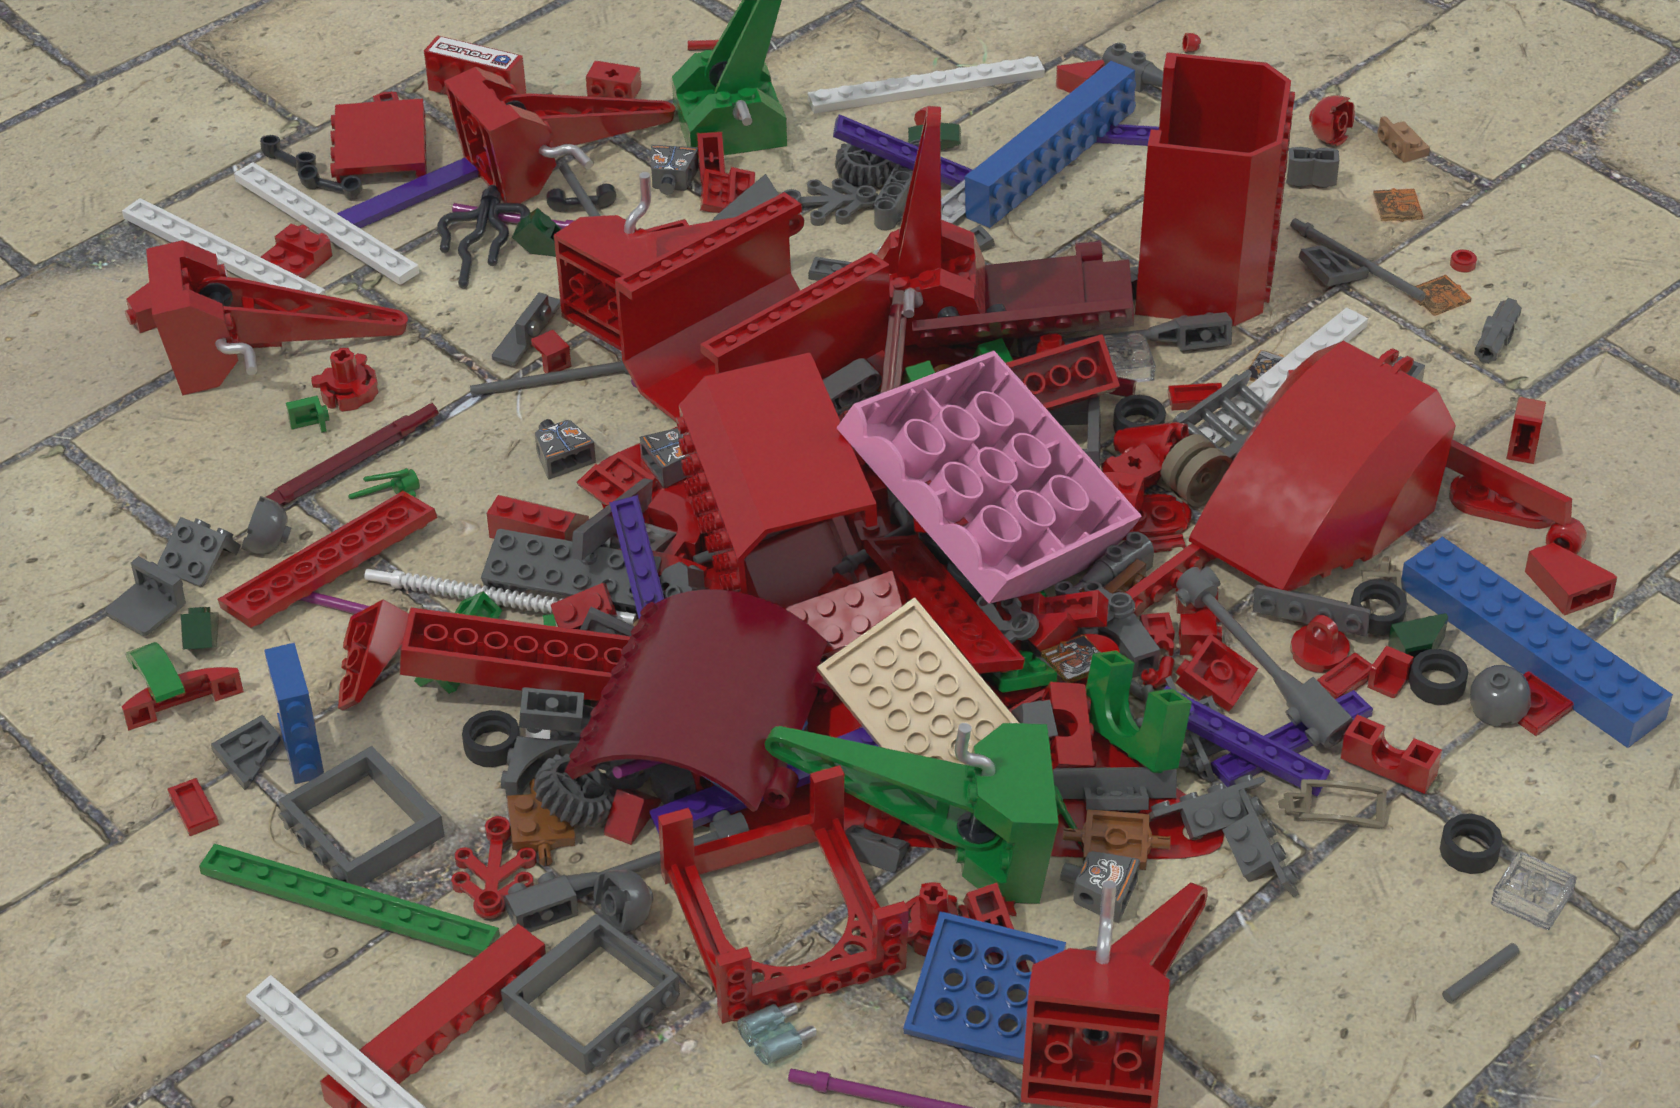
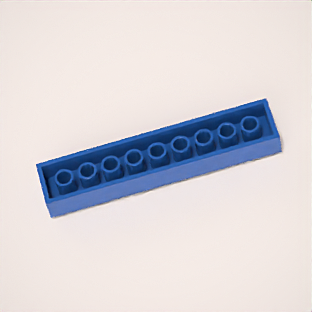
[965,61,1136,228]
[1401,536,1673,748]

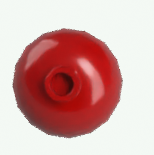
[1309,95,1355,146]

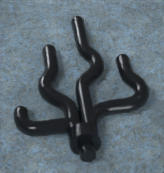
[437,185,530,289]

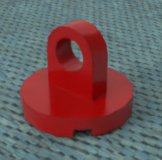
[1290,615,1350,673]

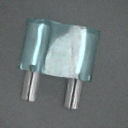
[737,1003,816,1065]

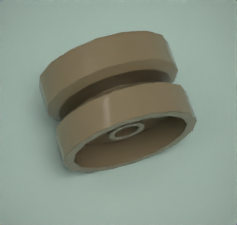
[1161,434,1232,506]

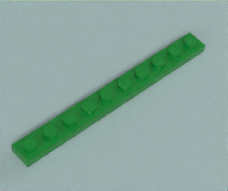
[199,843,500,957]

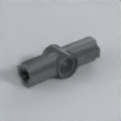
[1474,298,1522,364]

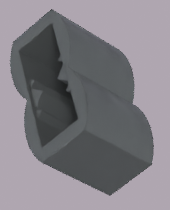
[1286,147,1340,188]

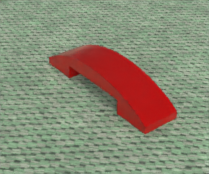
[122,667,244,731]

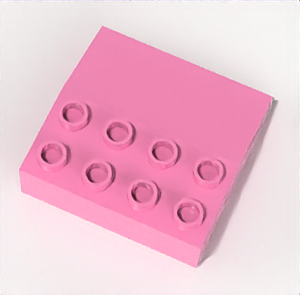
[837,351,1142,604]

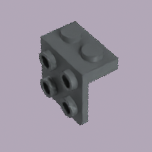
[157,517,241,587]
[105,556,186,636]

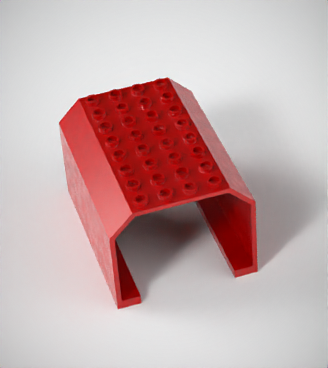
[1135,52,1295,326]
[615,192,890,422]
[676,353,878,608]

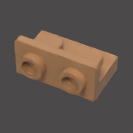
[1377,116,1430,163]

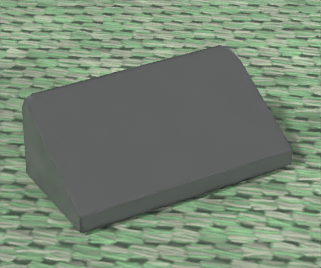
[844,825,910,872]

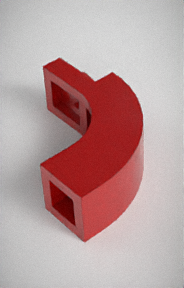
[648,489,702,562]

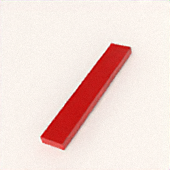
[1446,439,1572,526]

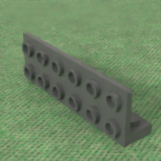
[481,529,662,617]

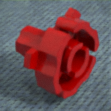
[311,348,378,412]
[905,882,971,957]

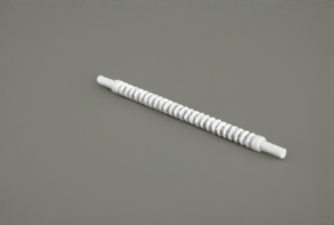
[365,569,637,625]

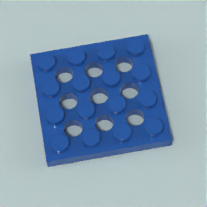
[903,911,1066,1064]

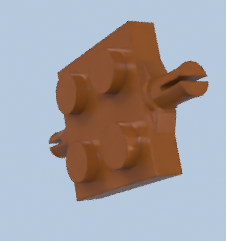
[507,779,575,866]
[1063,809,1171,870]

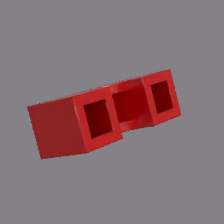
[1175,573,1222,655]
[1042,682,1097,771]
[1340,714,1442,794]

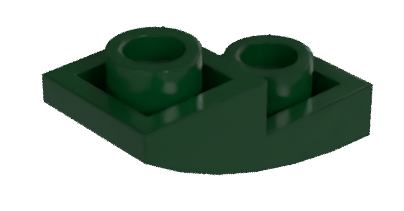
[908,123,961,150]

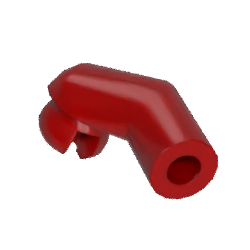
[1141,656,1175,689]

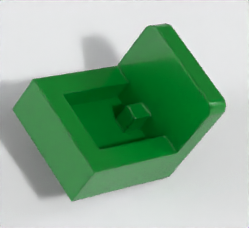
[286,395,330,433]

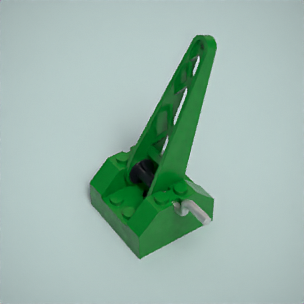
[672,0,787,156]
[764,723,1058,904]

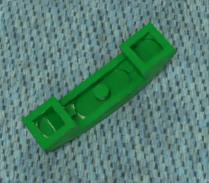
[125,642,185,703]

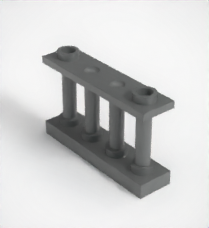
[1172,369,1267,461]

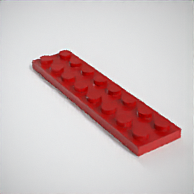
[217,491,437,628]
[863,535,1025,675]

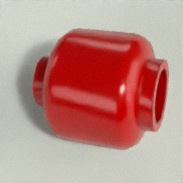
[1546,517,1587,554]

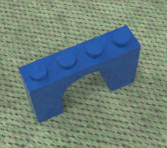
[264,643,324,784]

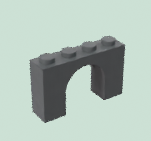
[1021,613,1160,689]

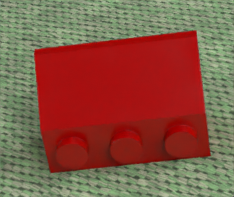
[486,495,589,541]

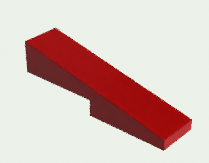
[996,590,1109,627]

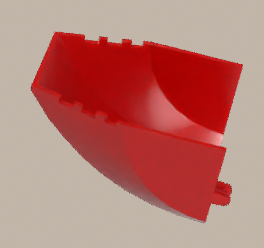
[1189,341,1456,592]

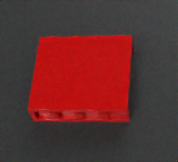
[330,98,427,183]

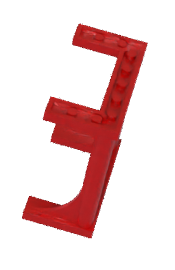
[658,765,909,1024]

